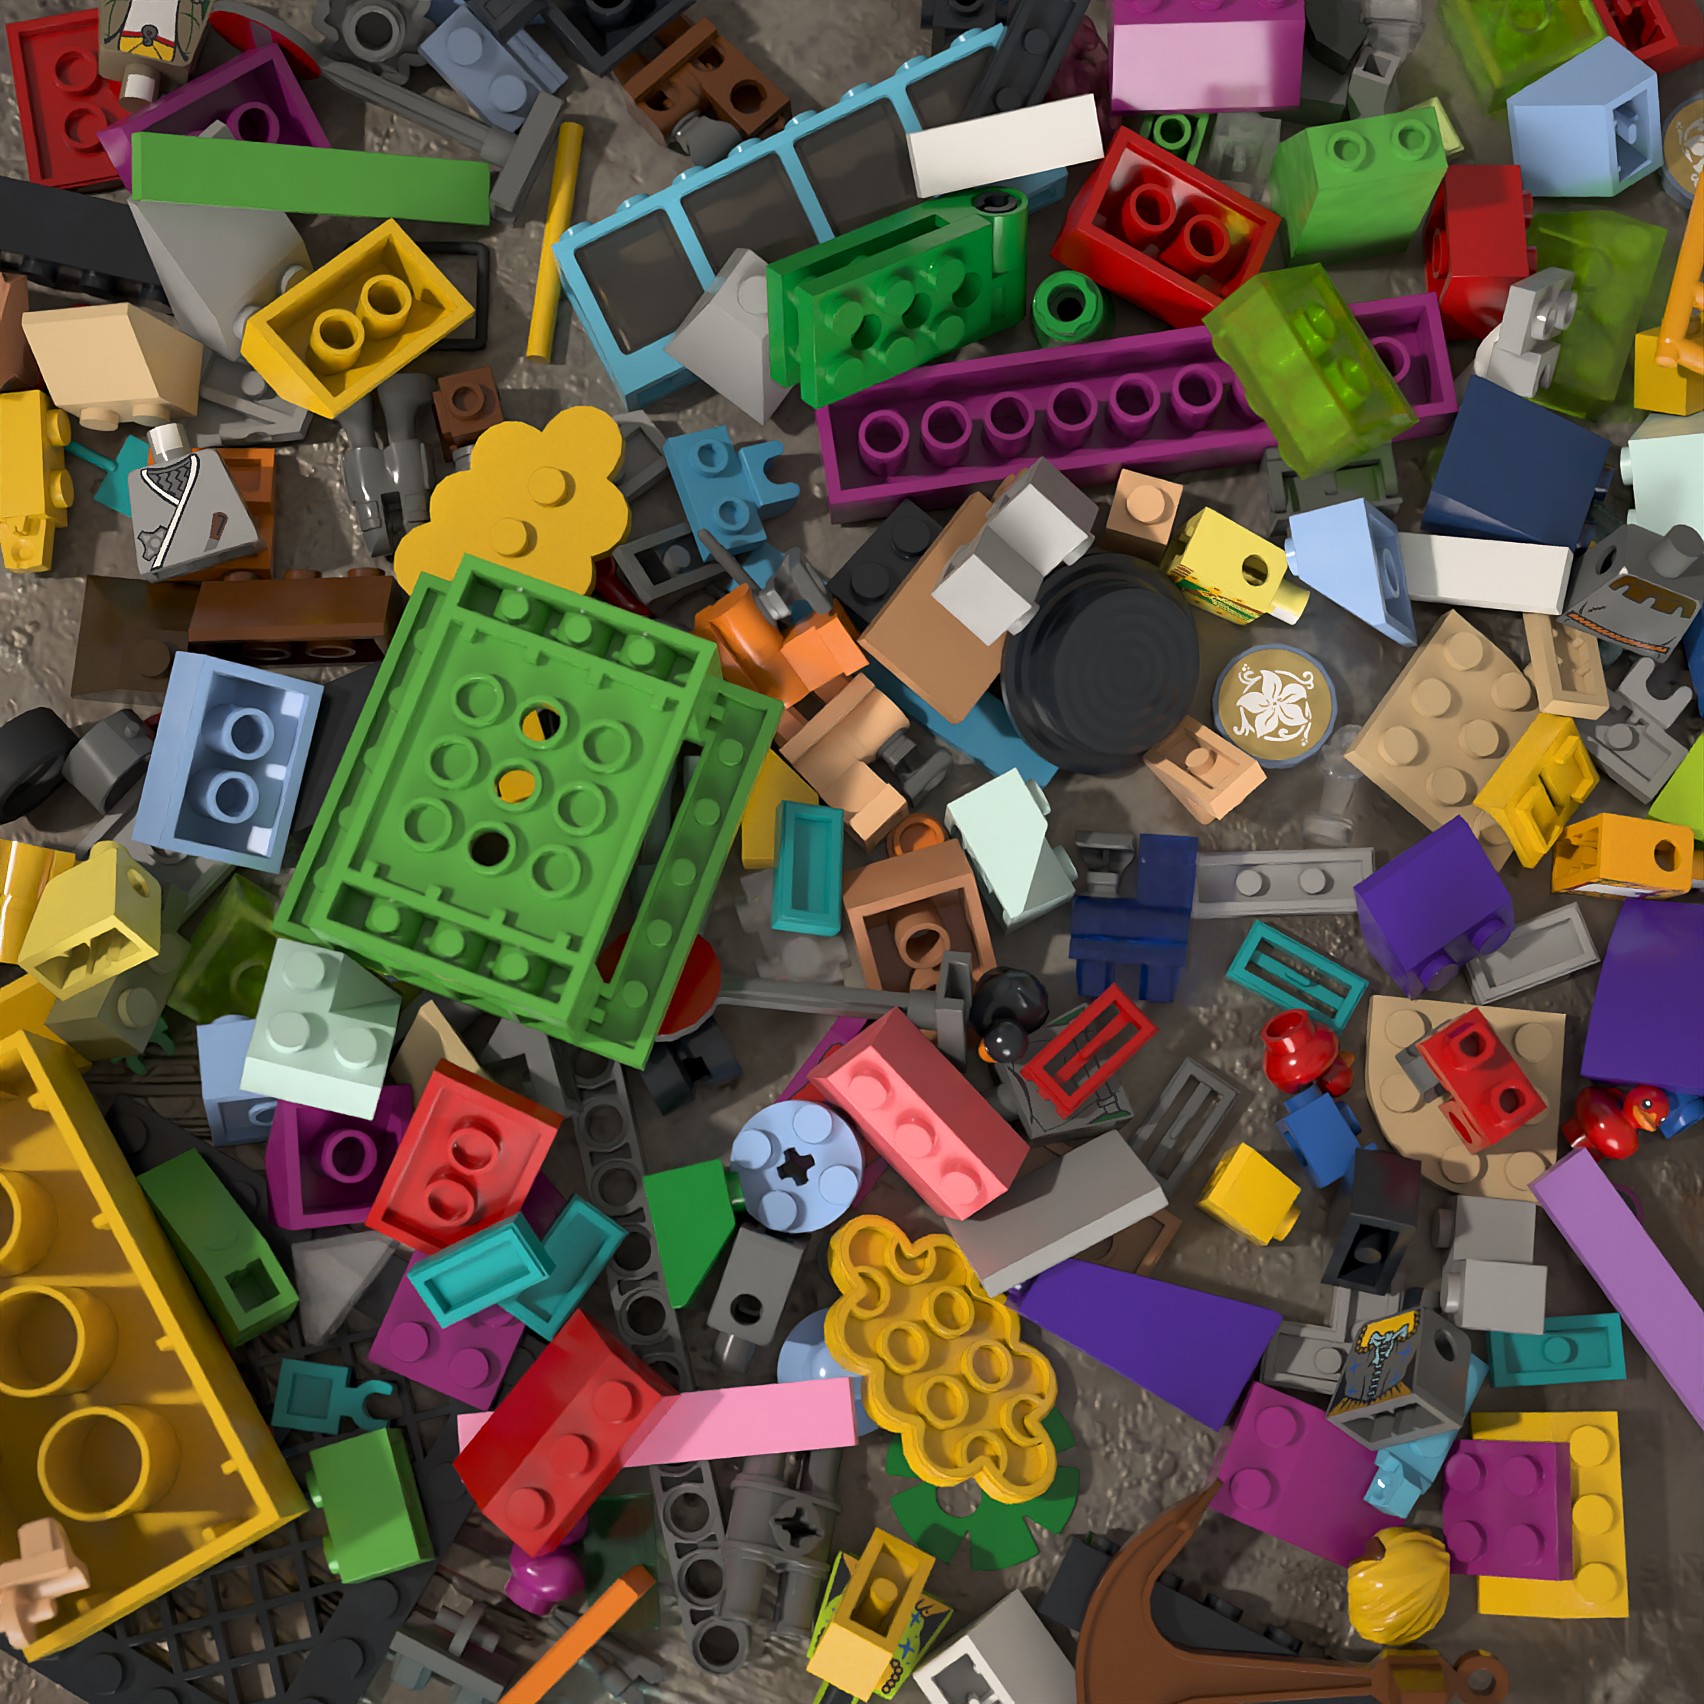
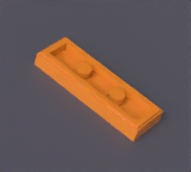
[497,1564,657,1704]

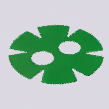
[886,1405,1080,1571]

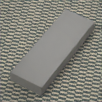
[1181,847,1376,919]

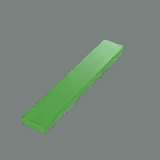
[132,132,490,226]

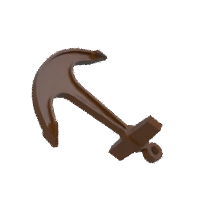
[1075,1477,1510,1704]

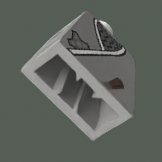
[128,423,268,584]

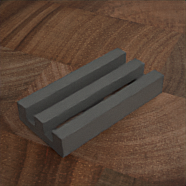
[1128,1056,1241,1200]

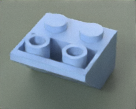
[1506,36,1663,197]

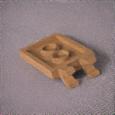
[856,467,1061,725]

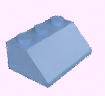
[131,651,324,874]

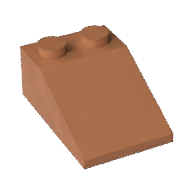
[841,838,997,1050]

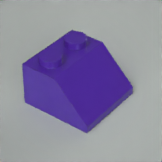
[1353,814,1515,1001]

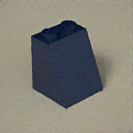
[1419,374,1616,558]

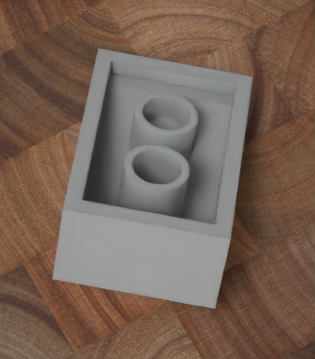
[127,120,314,362]

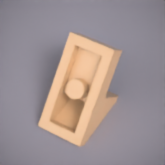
[1142,714,1267,826]

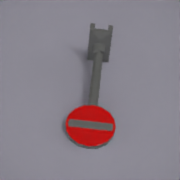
[208,0,564,228]
[596,930,973,1074]

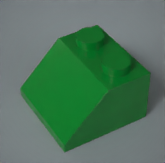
[642,1158,748,1310]

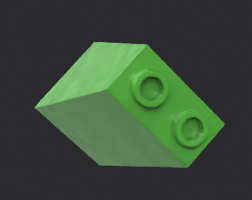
[1262,106,1448,272]

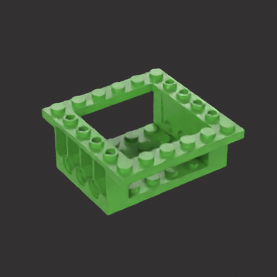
[270,553,785,1071]

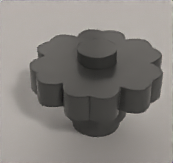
[312,0,438,86]

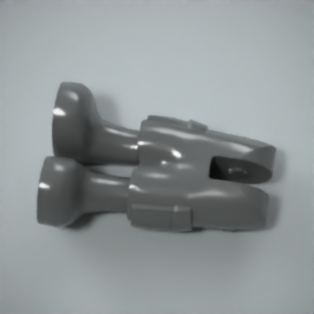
[328,373,437,558]

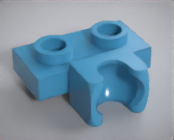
[662,425,800,562]

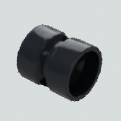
[638,1015,744,1117]

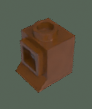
[431,365,505,463]

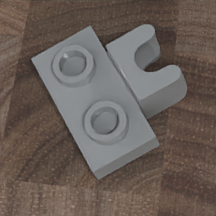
[1485,266,1578,398]
[1570,657,1693,804]

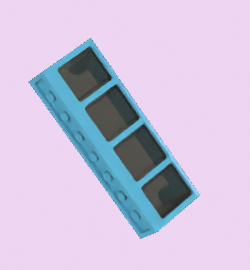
[551,23,1068,412]

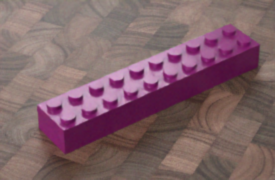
[813,291,1459,525]

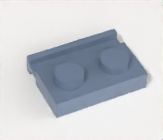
[417,2,569,133]

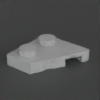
[170,344,315,448]

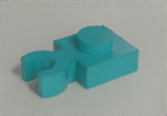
[271,1358,396,1435]

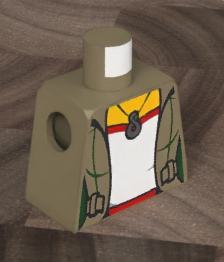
[98,0,218,113]

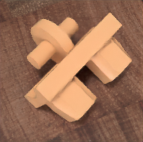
[0,1518,90,1649]

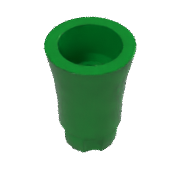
[1029,271,1116,349]

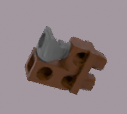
[611,13,792,168]

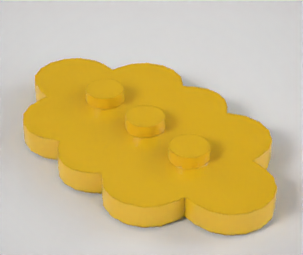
[394,406,632,598]
[823,1215,1058,1504]

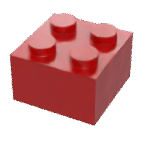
[1422,165,1537,340]

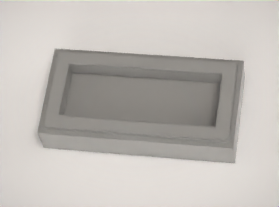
[1461,902,1601,1006]

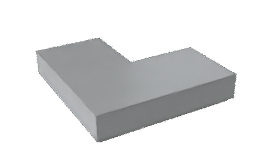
[1256,1272,1405,1395]

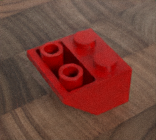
[1558,0,1704,77]

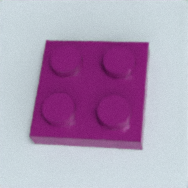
[1442,1438,1573,1581]

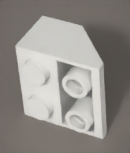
[911,1588,1077,1704]

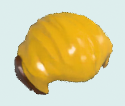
[1347,1527,1450,1646]

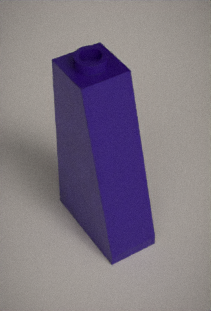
[1004,1257,1283,1432]

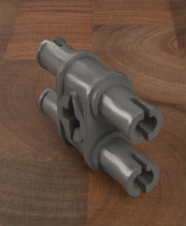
[714,1446,845,1640]

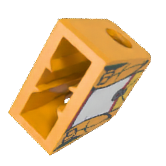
[1551,813,1704,901]

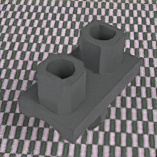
[389,1599,521,1704]

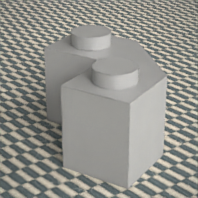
[930,456,1099,647]
[1432,1195,1547,1335]

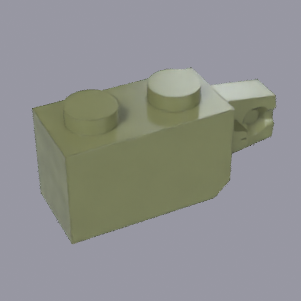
[44,882,192,1061]

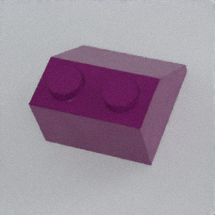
[265,1083,413,1230]

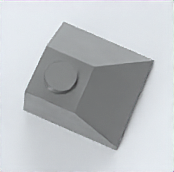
[663,247,794,426]

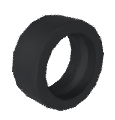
[0,707,80,825]

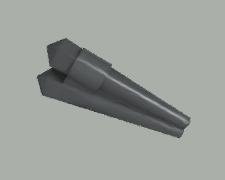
[548,1605,664,1704]

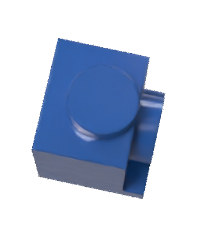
[1275,1084,1378,1190]

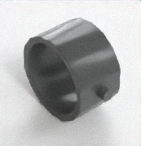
[61,709,156,815]

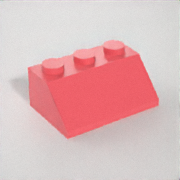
[806,1006,1030,1221]

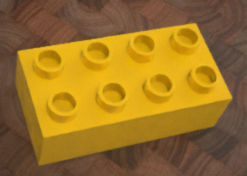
[0,1029,311,1662]

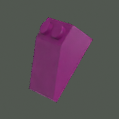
[1203,1381,1409,1569]

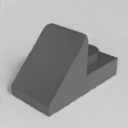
[612,521,738,617]
[478,1018,584,1119]

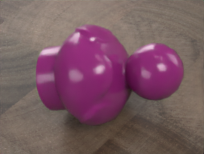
[504,1512,588,1615]

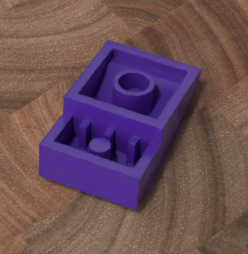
[1580,899,1704,1096]

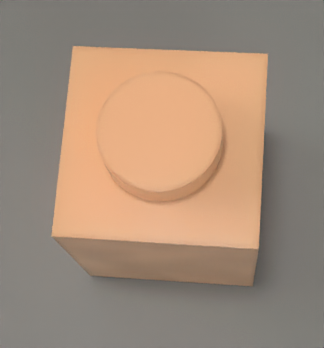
[1100,469,1183,564]

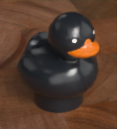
[969,967,1050,1064]

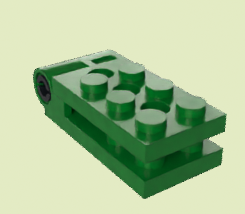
[766,186,1028,410]

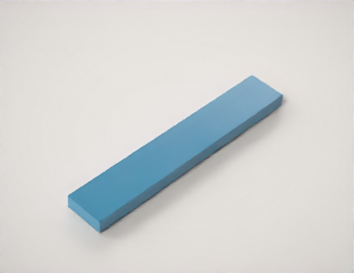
[726,542,1060,792]

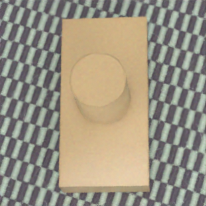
[1521,612,1610,720]

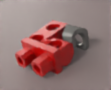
[1395,1007,1548,1155]

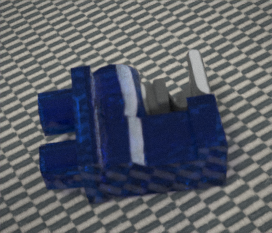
[1068,831,1201,1004]

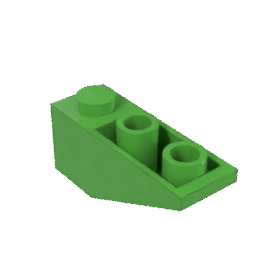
[136,1148,299,1350]

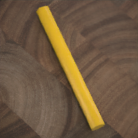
[526,122,584,364]

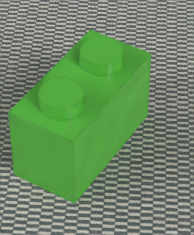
[306,1427,435,1584]

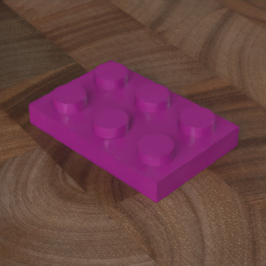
[366,1208,552,1412]

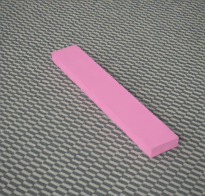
[457,1376,859,1482]

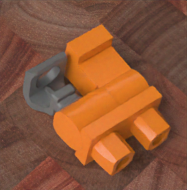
[688,547,869,709]

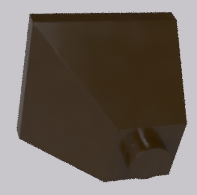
[70,574,201,707]

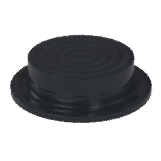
[1000,552,1200,775]

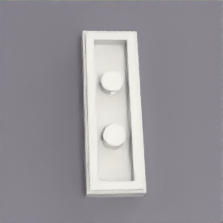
[906,94,1104,198]
[1398,532,1574,615]

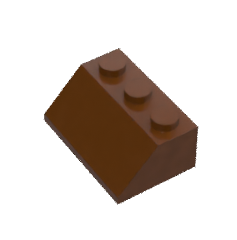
[189,567,403,669]

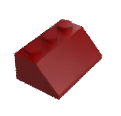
[1048,125,1282,329]
[452,1308,681,1558]

